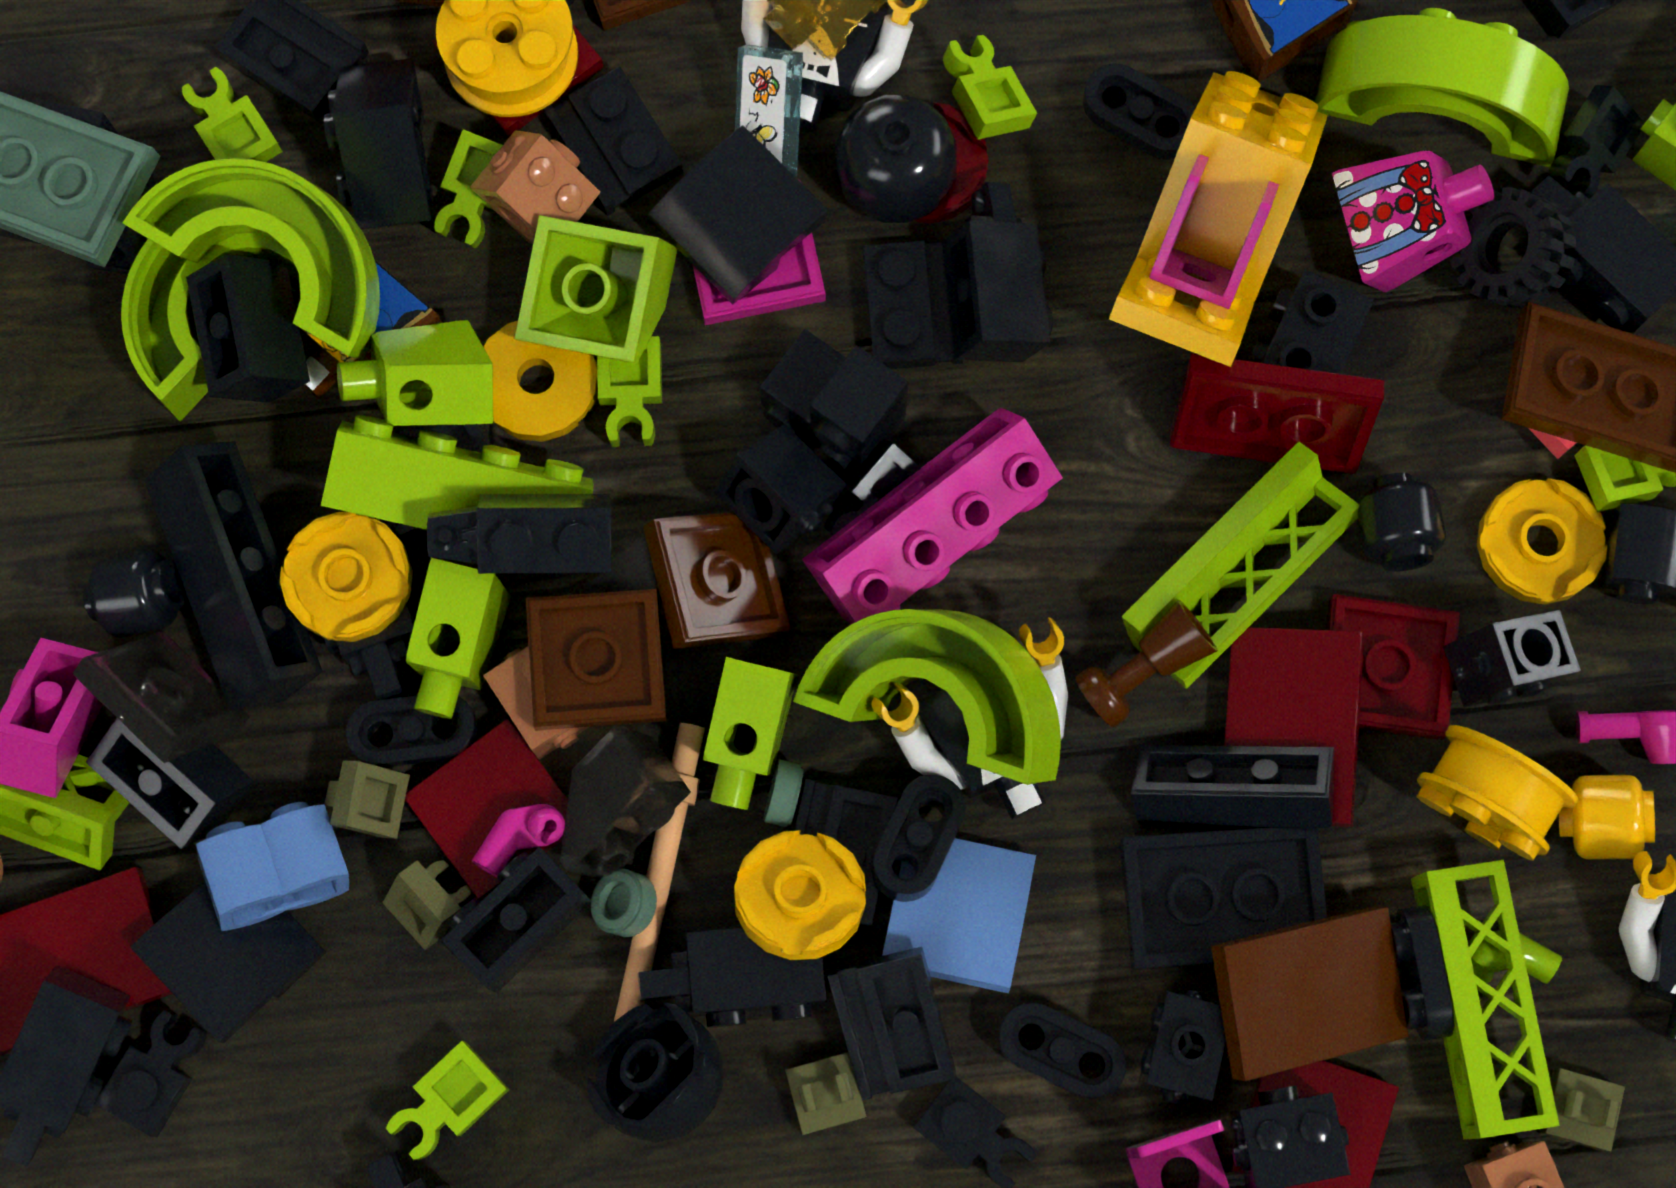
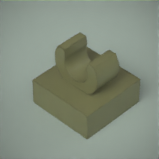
[324,761,410,839]
[382,860,471,950]
[785,1052,867,1135]
[1539,1068,1625,1152]

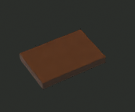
[1501,302,1676,473]
[1211,906,1409,1081]

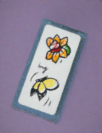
[735,45,803,176]

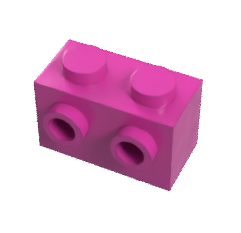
[0,638,104,798]

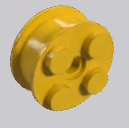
[436,0,578,117]
[1416,725,1579,861]

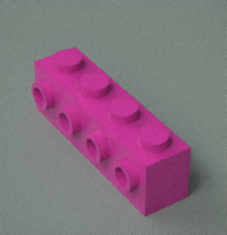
[802,407,1063,624]

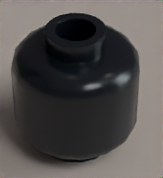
[1357,473,1446,572]
[83,549,186,638]

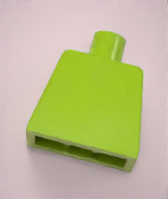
[337,320,493,426]
[406,557,511,719]
[703,657,798,810]

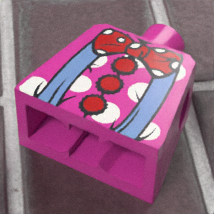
[1332,151,1494,292]

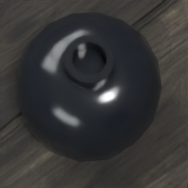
[835,95,957,223]
[587,1002,724,1143]

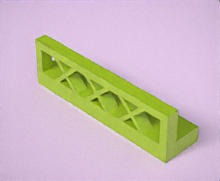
[1121,442,1360,689]
[0,754,130,871]
[1411,860,1560,1139]

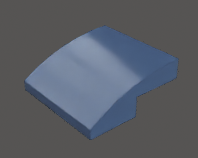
[882,838,1036,994]

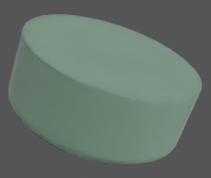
[764,759,804,827]
[591,868,657,937]

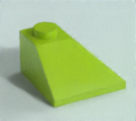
[514,215,677,364]

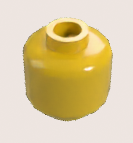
[1559,775,1655,859]

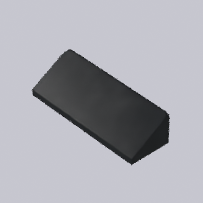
[1131,745,1335,828]

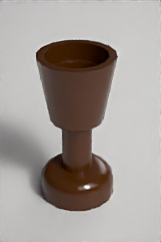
[1075,600,1218,728]

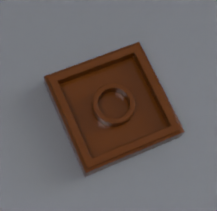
[643,513,791,649]
[526,589,666,731]

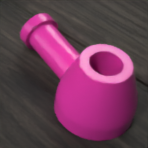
[1576,710,1676,764]

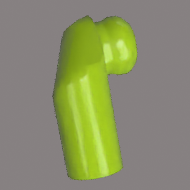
[1471,930,1562,984]

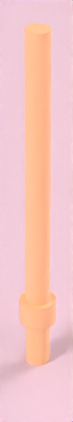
[614,723,705,1021]

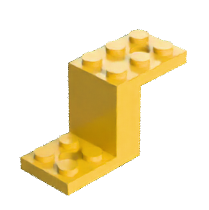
[1109,71,1328,367]

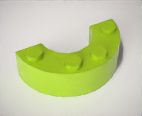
[1315,8,1569,167]
[122,158,380,360]
[121,232,299,422]
[793,609,1061,785]

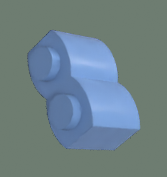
[196,802,349,931]

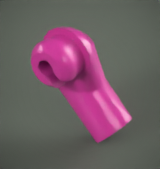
[471,804,565,877]

